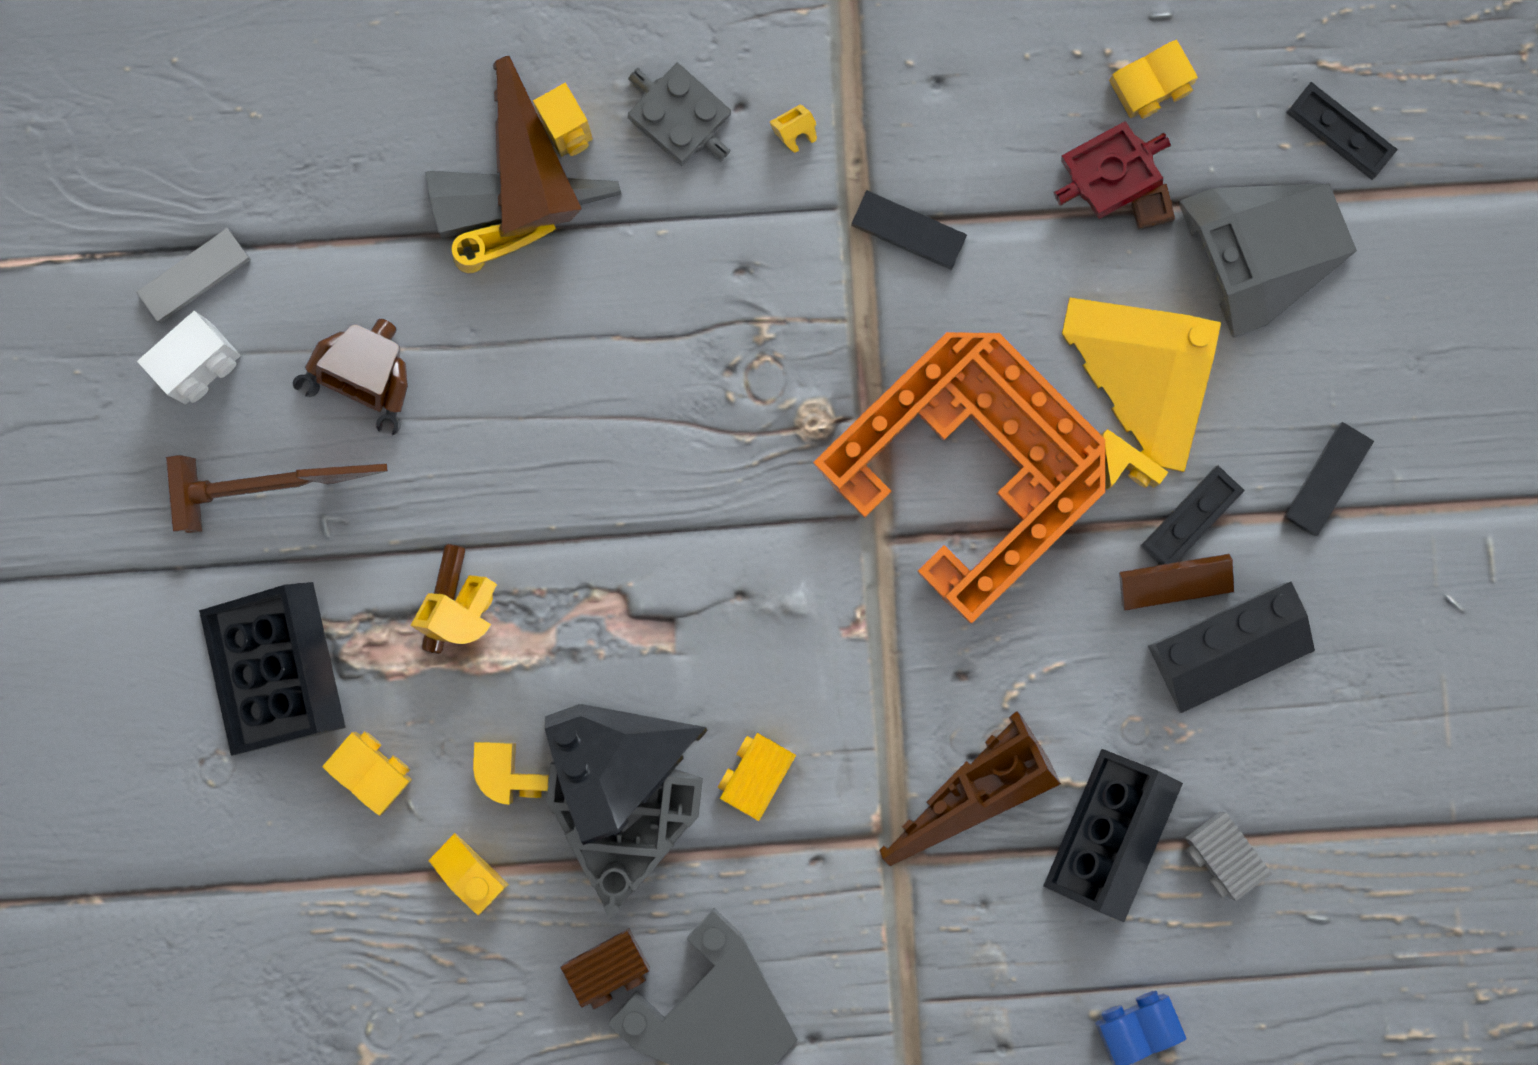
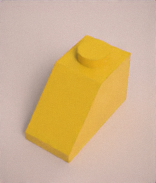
[428,833,509,915]

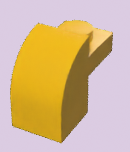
[410,575,497,644]
[473,742,549,805]

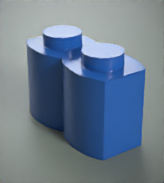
[1095,991,1187,1065]

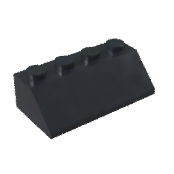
[1148,581,1315,713]
[1043,749,1183,922]

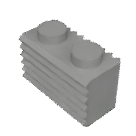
[1185,811,1272,901]

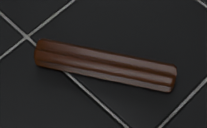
[422,544,465,654]

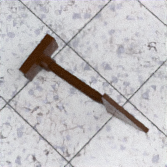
[166,455,388,533]

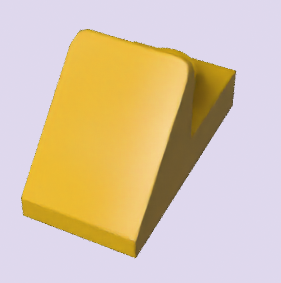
[1101,429,1168,490]

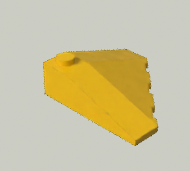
[1062,297,1221,472]

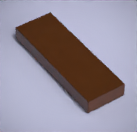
[1119,554,1234,610]

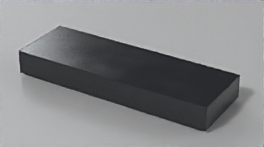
[1286,82,1398,180]
[851,190,967,270]
[1284,422,1374,536]
[1140,465,1245,565]

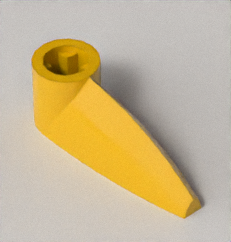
[452,224,556,273]

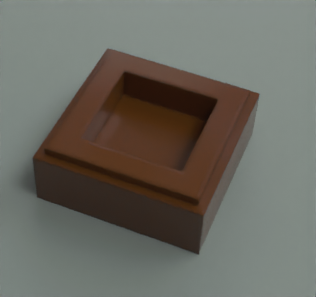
[1131,184,1175,230]

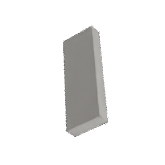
[137,228,251,324]

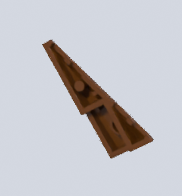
[493,56,582,238]
[879,711,1061,866]

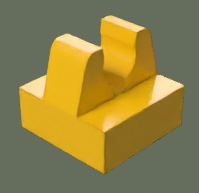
[769,104,817,153]

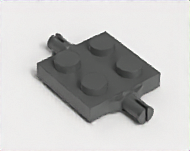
[628,62,731,166]

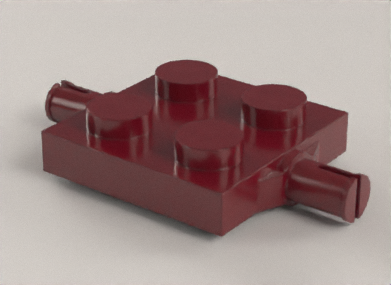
[1053,121,1171,219]

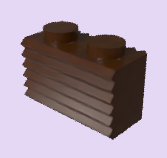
[560,928,650,1009]

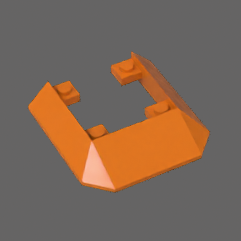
[813,332,1105,624]

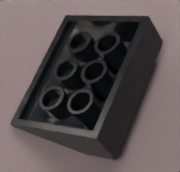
[199,582,346,756]

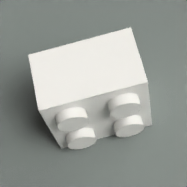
[137,311,241,405]

